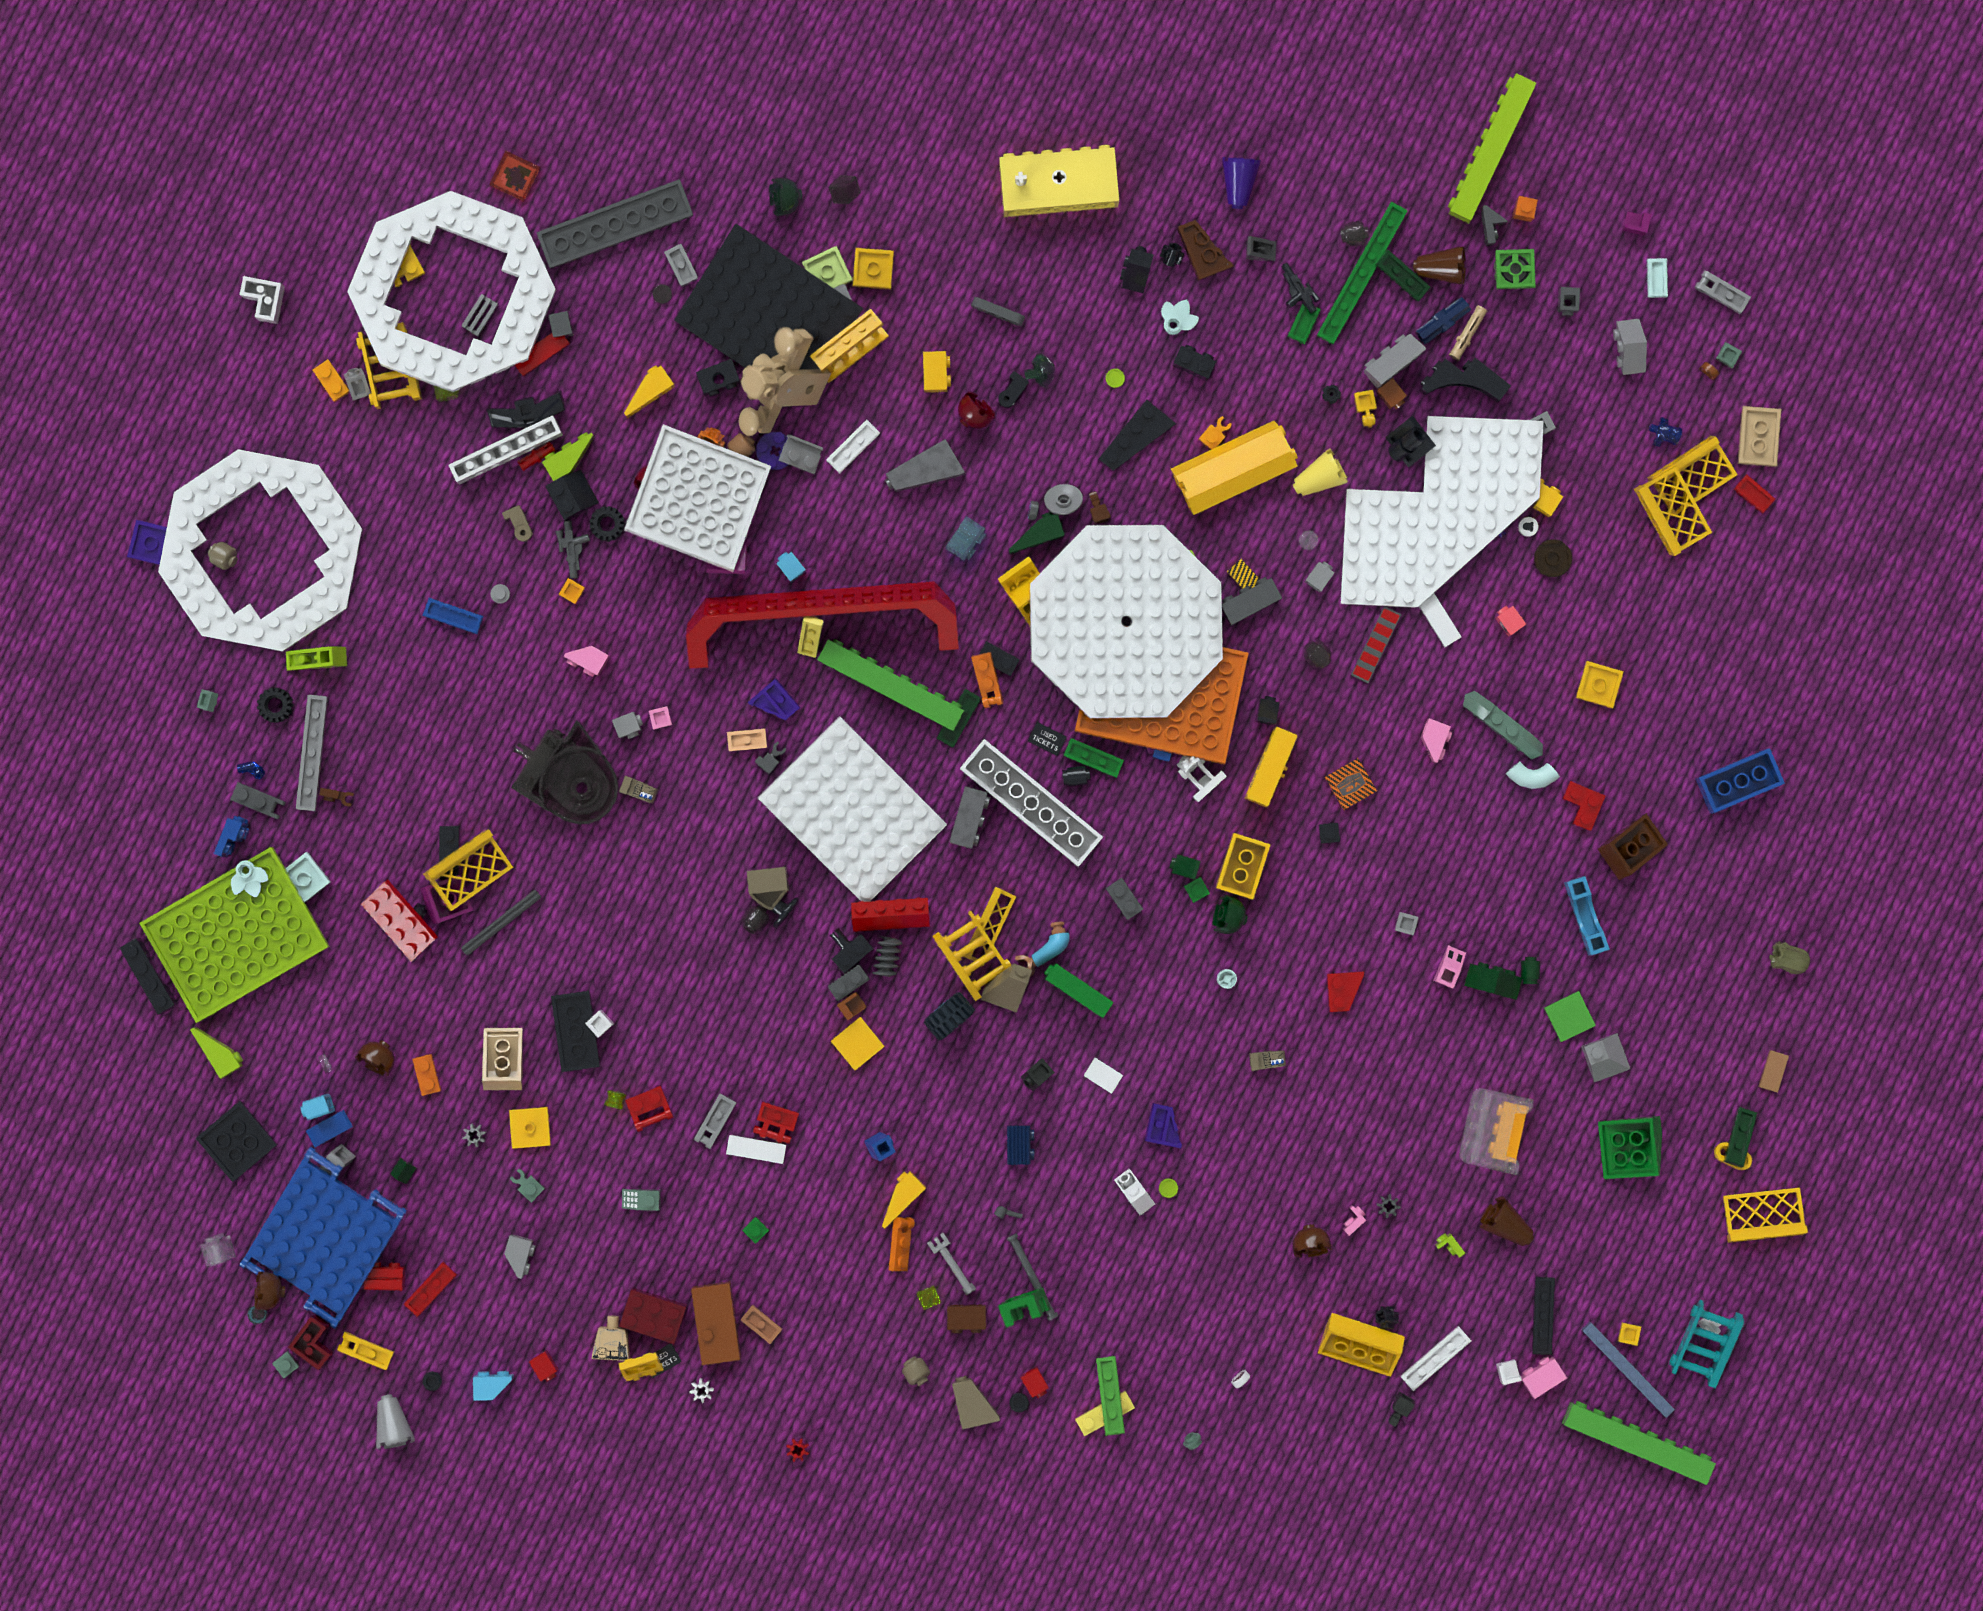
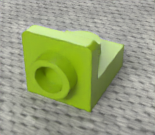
[1435,1233,1465,1258]

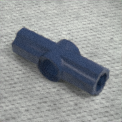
[1415,297,1471,344]

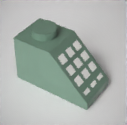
[622,1189,661,1211]

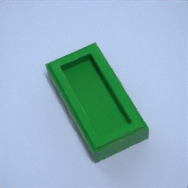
[1287,304,1321,345]

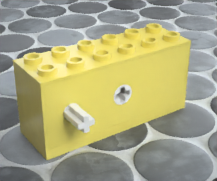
[999,145,1119,217]

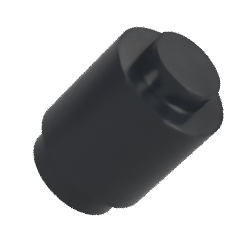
[1062,766,1091,787]

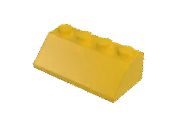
[1318,1313,1405,1377]

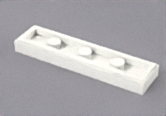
[1401,1326,1471,1391]

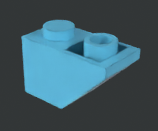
[473,1371,514,1401]

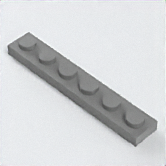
[296,695,328,811]

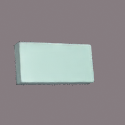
[1647,258,1668,298]

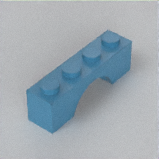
[1564,876,1610,955]

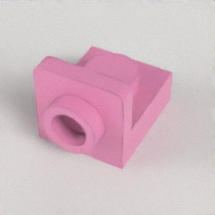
[1343,1205,1366,1236]

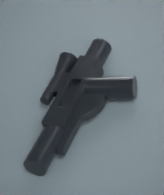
[1281,263,1321,314]

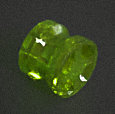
[604,1090,626,1109]

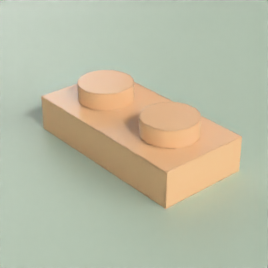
[727,729,767,752]

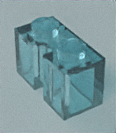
[945,516,986,562]

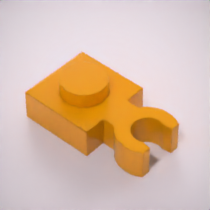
[1199,416,1232,450]

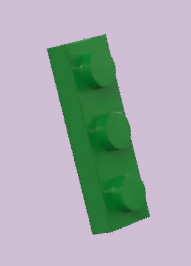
[1063,738,1124,778]

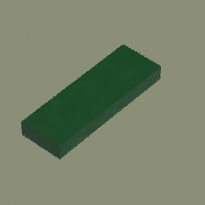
[1375,250,1430,302]
[937,689,981,748]
[1724,1107,1757,1168]

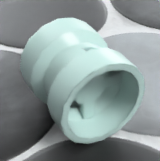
[1217,969,1237,989]

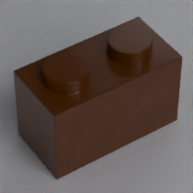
[947,1304,986,1333]

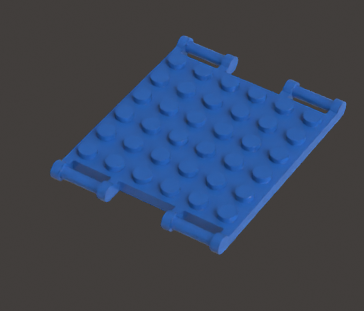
[239,1147,407,1329]

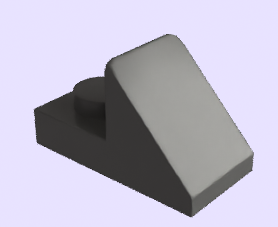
[1481,205,1508,246]

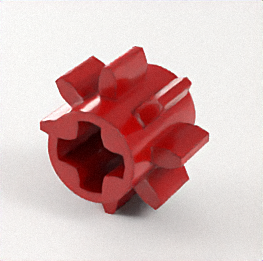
[786,1437,809,1461]

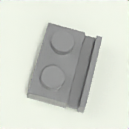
[779,435,823,474]

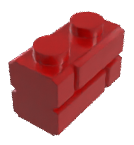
[363,1262,405,1291]

